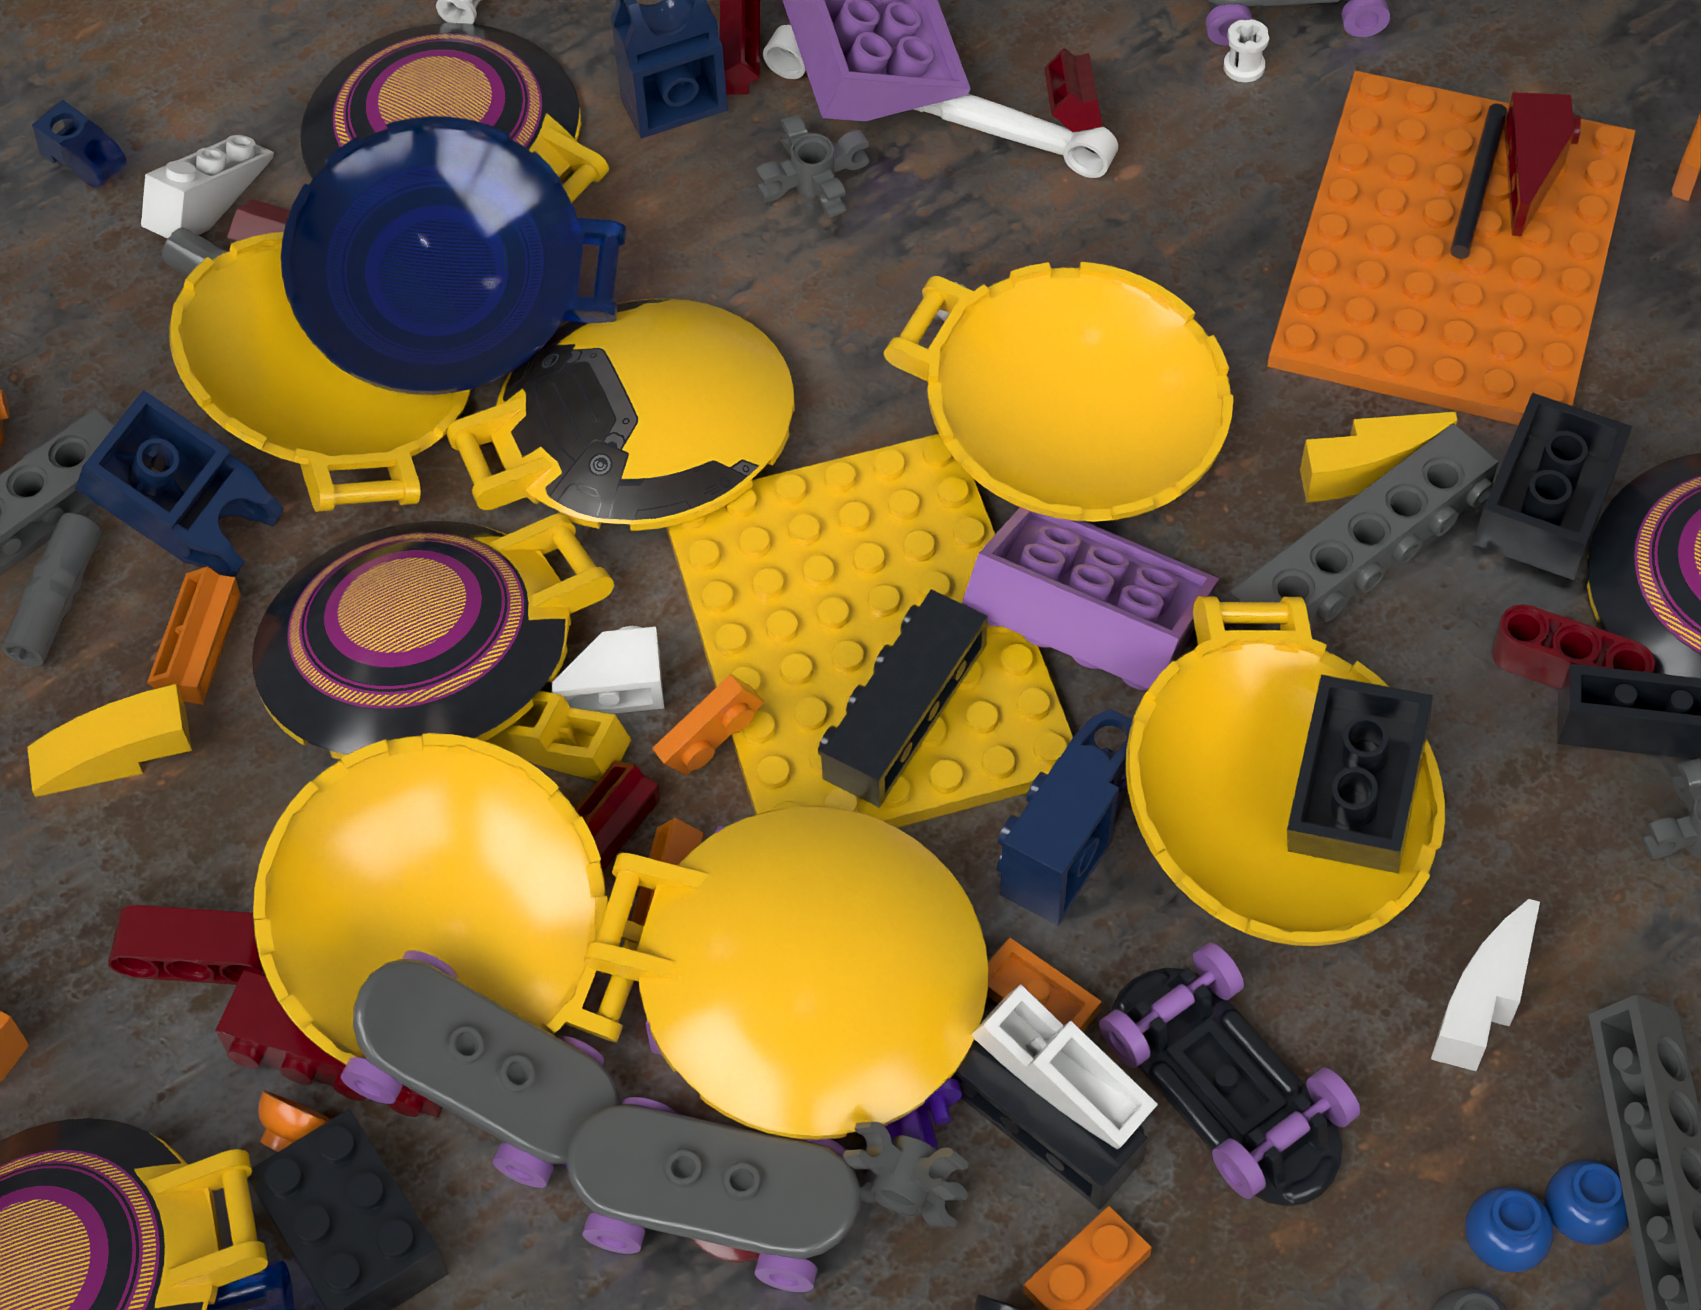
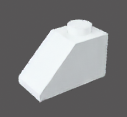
[552,626,665,714]

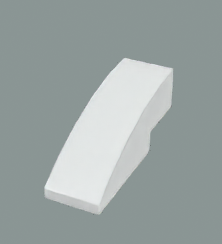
[1431,899,1540,1071]
[971,984,1158,1149]

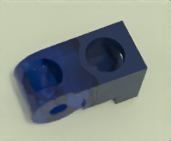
[32,100,127,188]

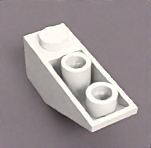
[141,135,274,239]

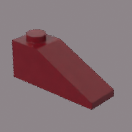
[1504,92,1581,236]

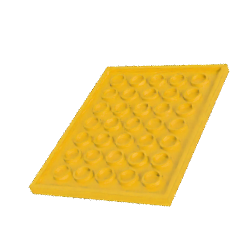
[666,434,1073,828]

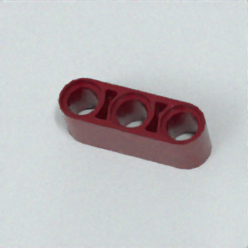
[1491,604,1655,690]
[108,905,266,985]

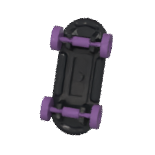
[1099,942,1360,1206]

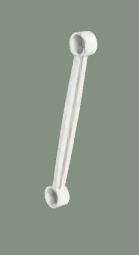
[763,25,1118,178]

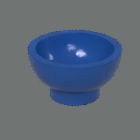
[1544,1160,1629,1245]
[1465,1186,1553,1272]

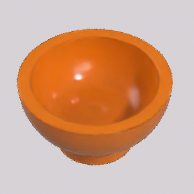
[258,1090,331,1152]

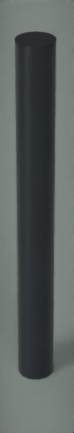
[1450,104,1507,259]

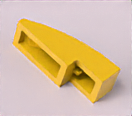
[1300,412,1457,503]
[27,684,192,797]
[484,691,632,781]

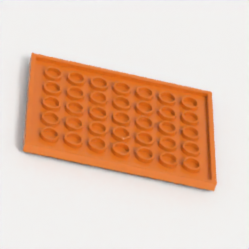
[1267,71,1636,425]

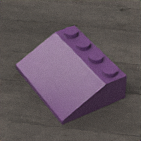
[782,0,971,121]
[962,507,1219,690]

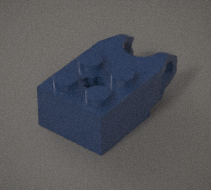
[611,0,728,139]
[75,390,284,577]
[996,709,1133,926]

